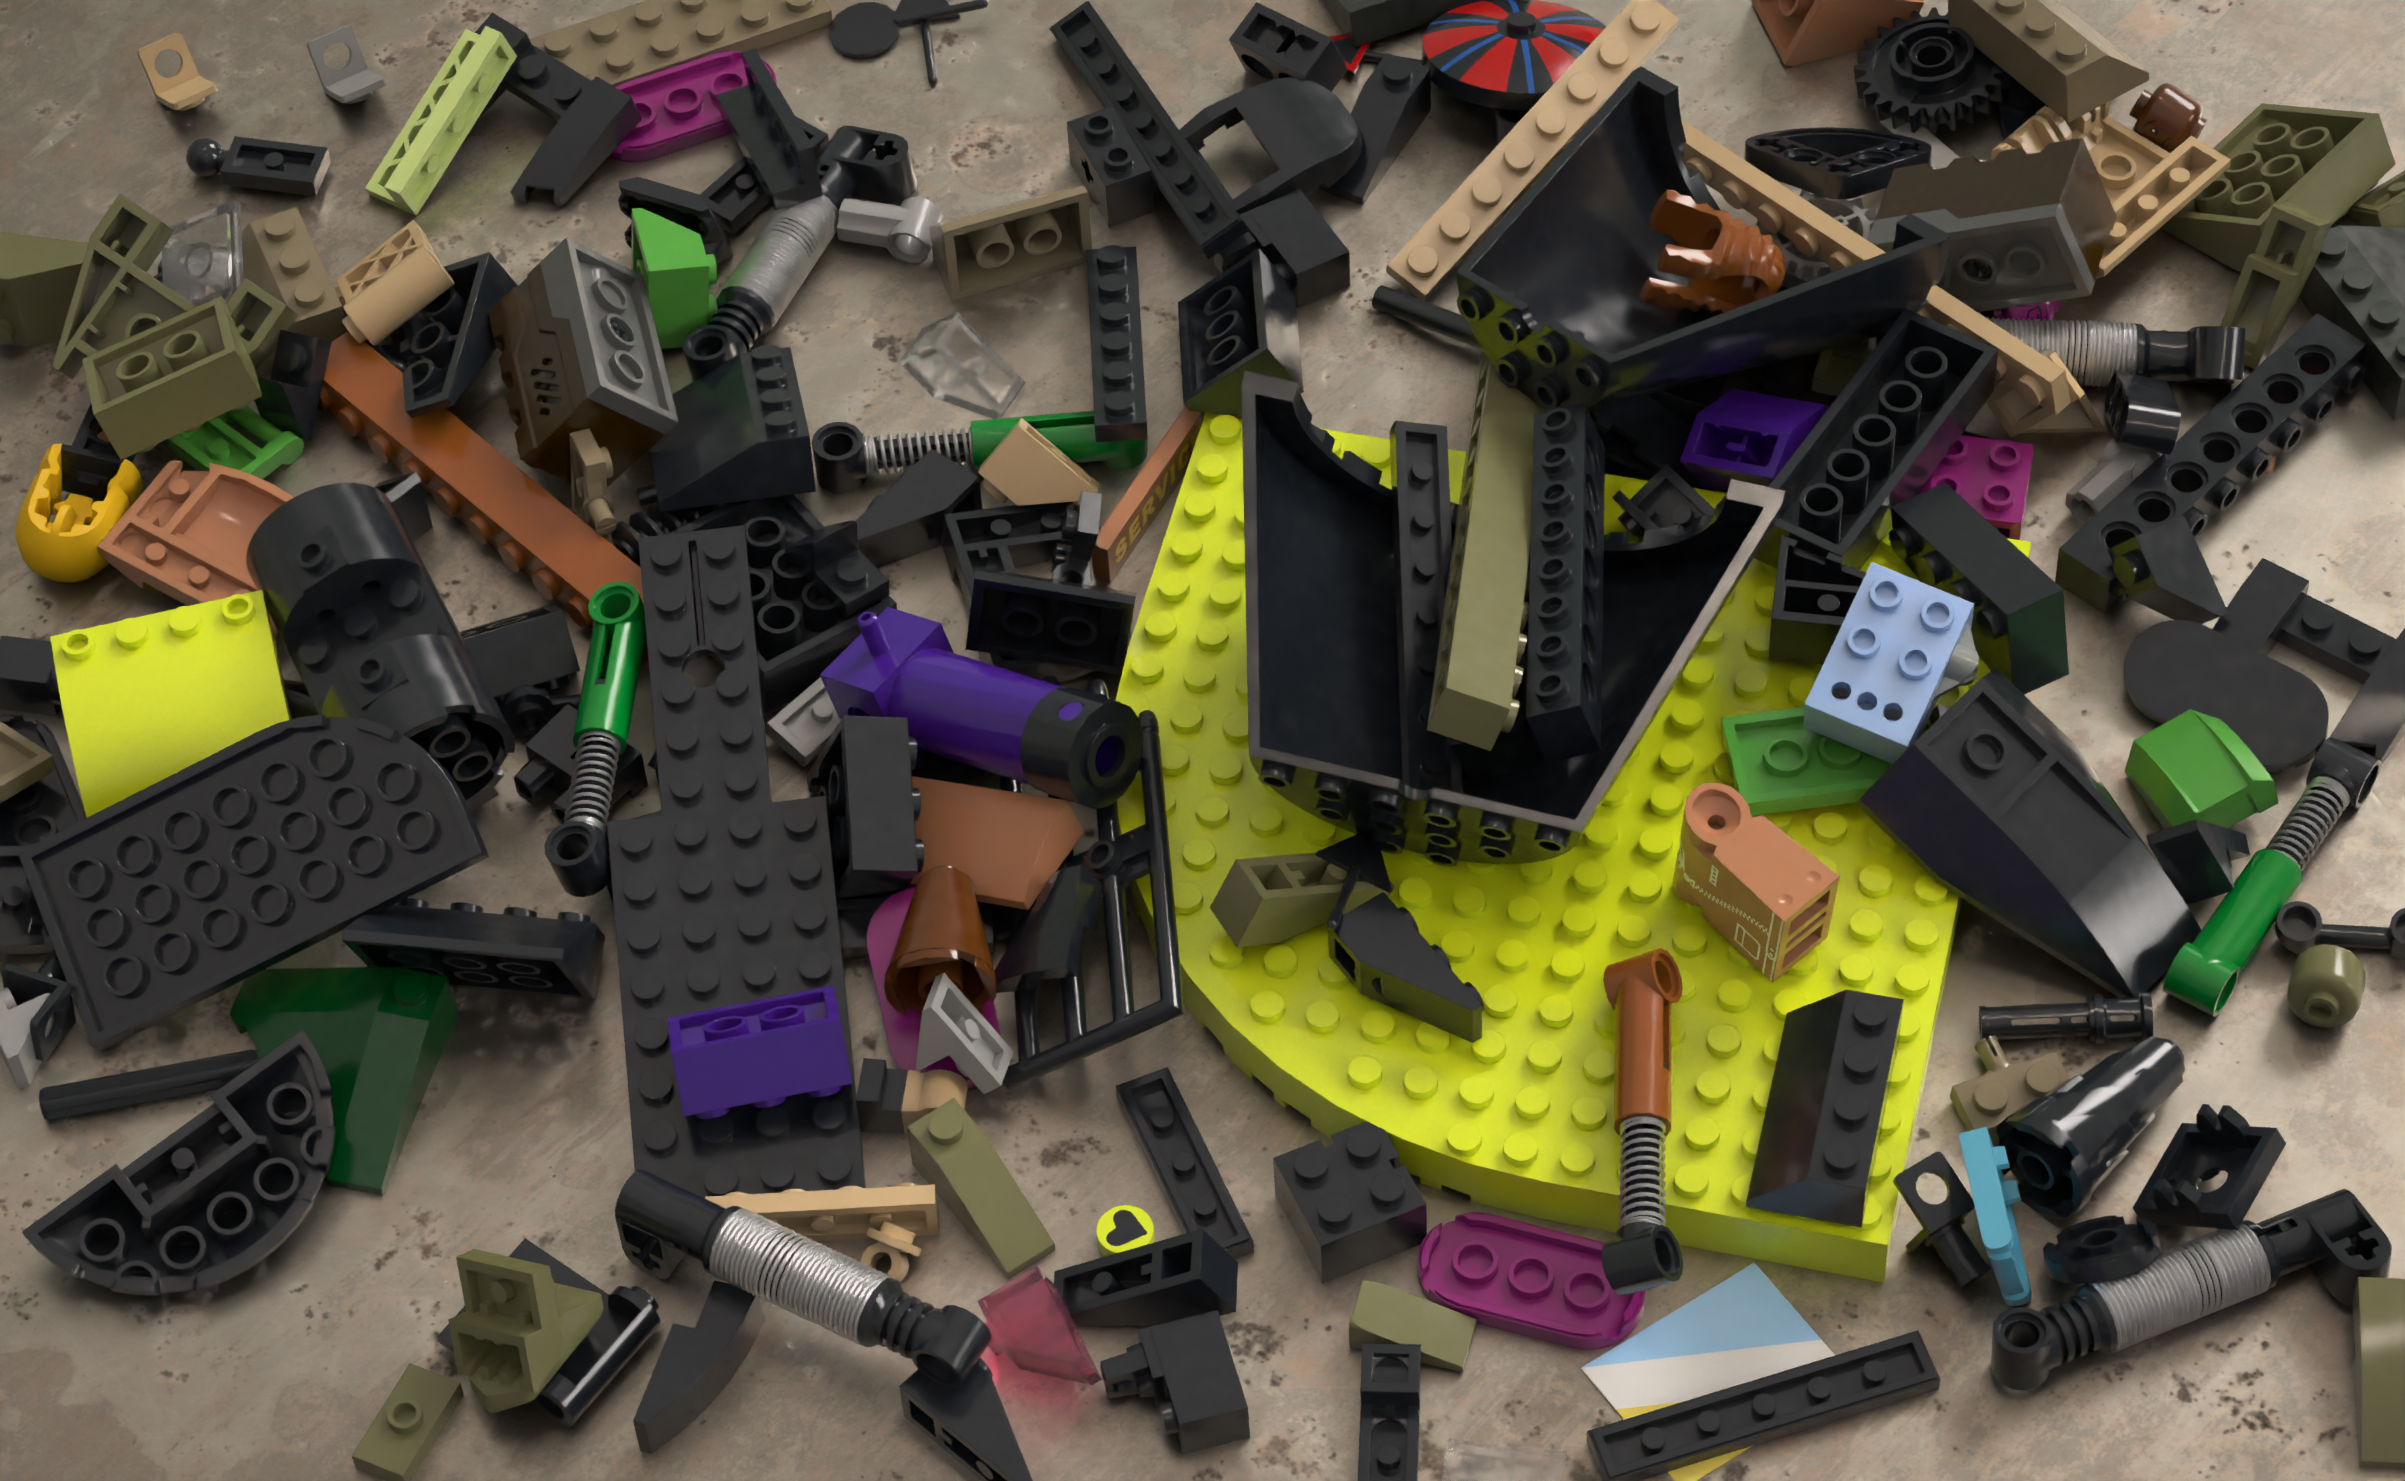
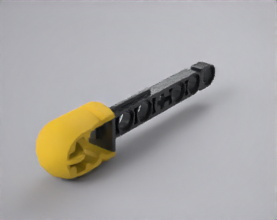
[15,238,210,583]

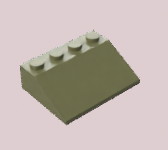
[2160,103,2396,272]

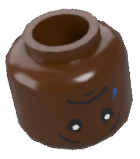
[2129,83,2207,153]

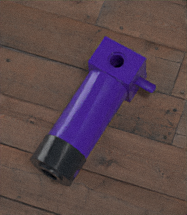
[820,607,1144,809]

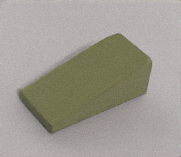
[1349,1279,1477,1372]

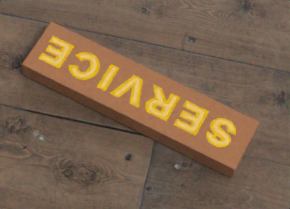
[1092,406,1205,584]

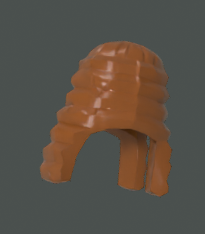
[1639,189,1785,314]

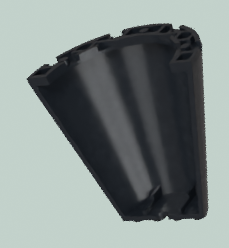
[1456,66,1951,410]

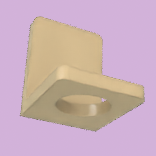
[137,32,218,111]

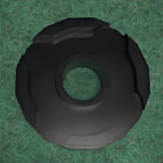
[2043,1215,2162,1284]

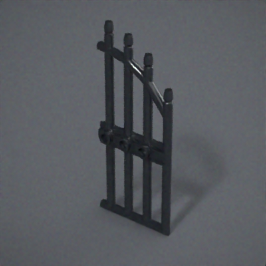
[994,675,1184,1090]

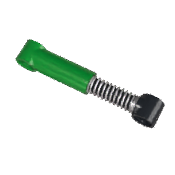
[812,410,1149,494]
[544,582,647,897]
[2163,737,2381,1017]

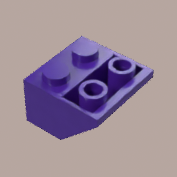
[1680,389,1828,491]

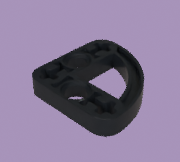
[1744,127,1932,200]

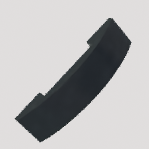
[1358,1343,1421,1481]

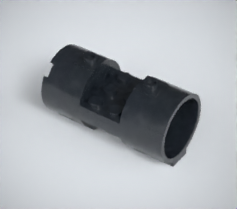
[246,483,515,812]

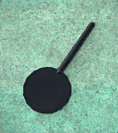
[829,0,988,58]

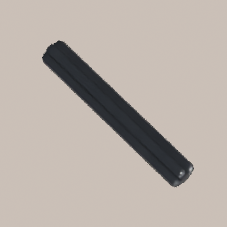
[39,1049,260,1120]

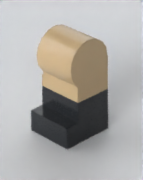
[856,1058,968,1134]

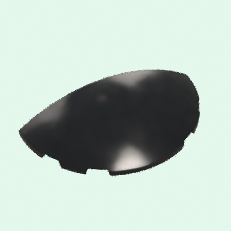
[22,1030,336,1296]

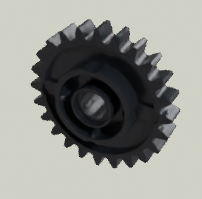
[1854,7,2012,133]

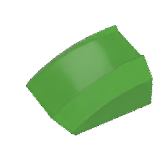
[2125,709,2279,829]

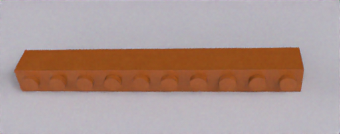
[318,331,649,666]

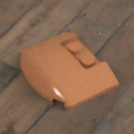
[97,461,294,640]

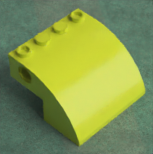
[50,590,292,818]

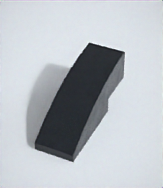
[633,1280,764,1454]

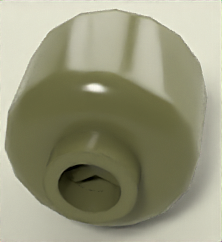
[2287,944,2366,1028]

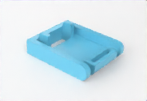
[1958,1127,2032,1306]

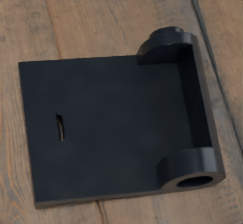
[437,1238,661,1427]

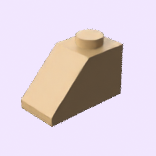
[978,418,1100,506]

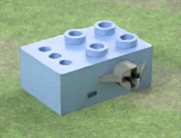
[1803,562,1979,764]

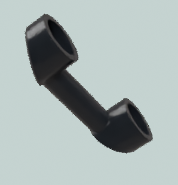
[2275,901,2405,959]

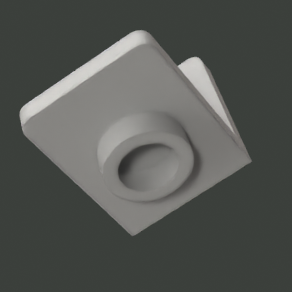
[307,25,386,104]

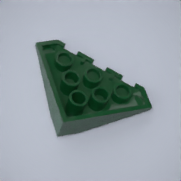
[230,967,457,1196]

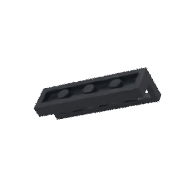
[716,48,823,210]

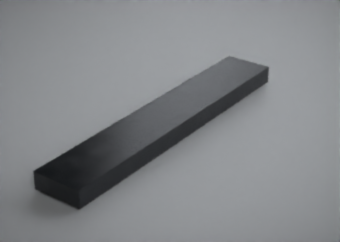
[1586,1330,1941,1481]

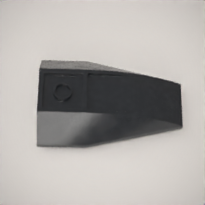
[1856,668,2201,998]

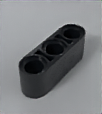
[2104,370,2181,455]

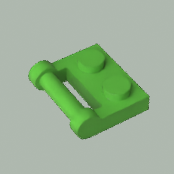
[166,406,304,479]

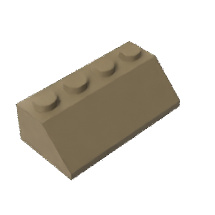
[1948,0,2149,123]

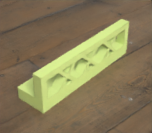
[365,26,517,216]

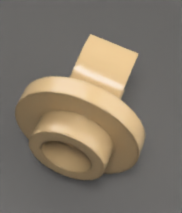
[860,1221,922,1282]

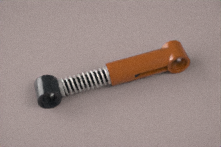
[1602,948,1683,1296]

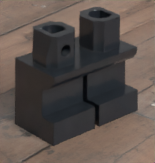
[514,704,648,824]

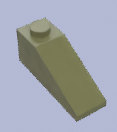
[1210,852,1394,947]
[907,1098,1055,1279]

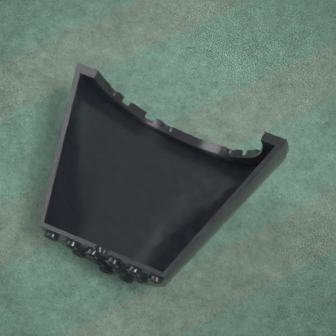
[1241,371,1785,867]

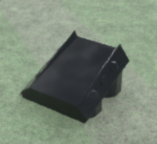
[618,177,733,266]

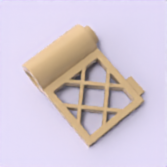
[334,220,455,346]

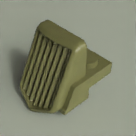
[448,1249,604,1413]

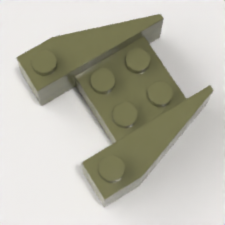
[52,193,298,379]

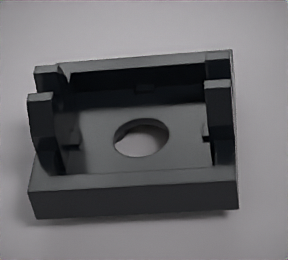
[2133,1104,2286,1230]

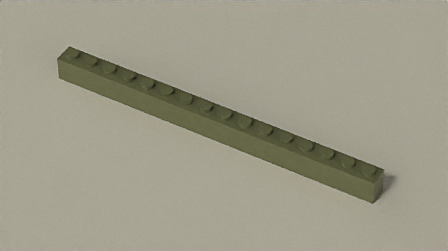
[1427,347,1550,751]

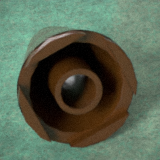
[884,865,997,1016]

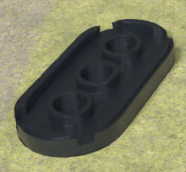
[2123,620,2329,773]
[0,714,86,846]

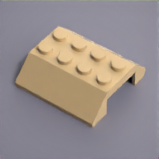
[1981,101,2231,279]

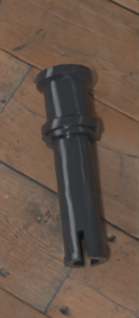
[1979,992,2153,1045]

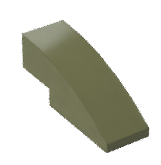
[2220,202,2332,369]
[2352,1277,2405,1469]

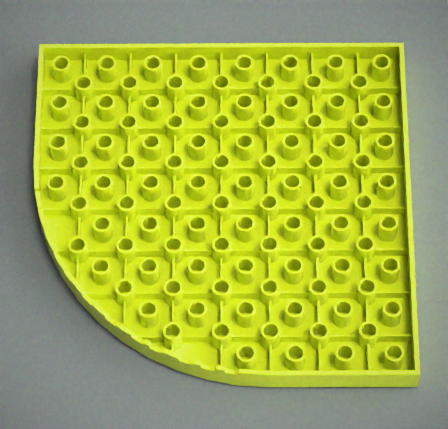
[1115,412,2031,1283]

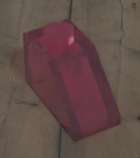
[977,1266,1102,1385]

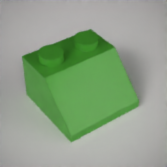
[631,208,717,349]

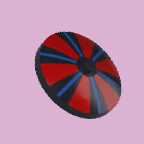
[1422,0,1606,111]

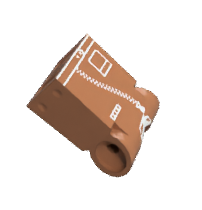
[1672,783,1840,983]

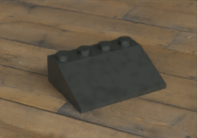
[2299,225,2405,420]

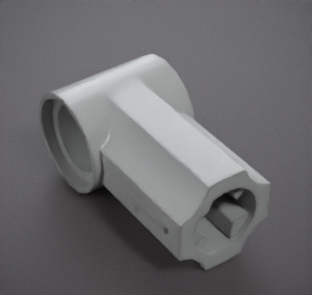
[836,197,943,264]
[2065,437,2161,526]

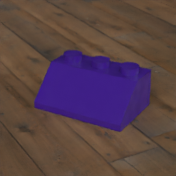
[667,986,852,1119]

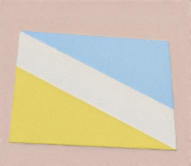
[1581,1262,1835,1481]

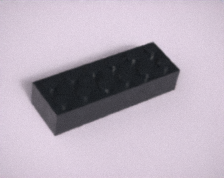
[1754,309,1998,570]

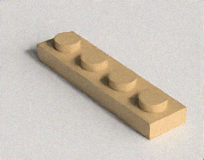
[705,1183,940,1242]

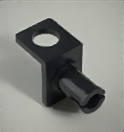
[1,948,76,1061]
[1893,1152,1991,1289]

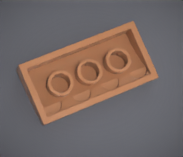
[906,776,1085,910]

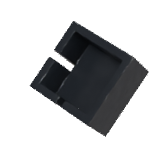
[1273,1121,1427,1284]

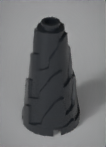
[1990,1036,2185,1219]

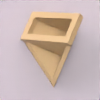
[1986,349,2106,438]

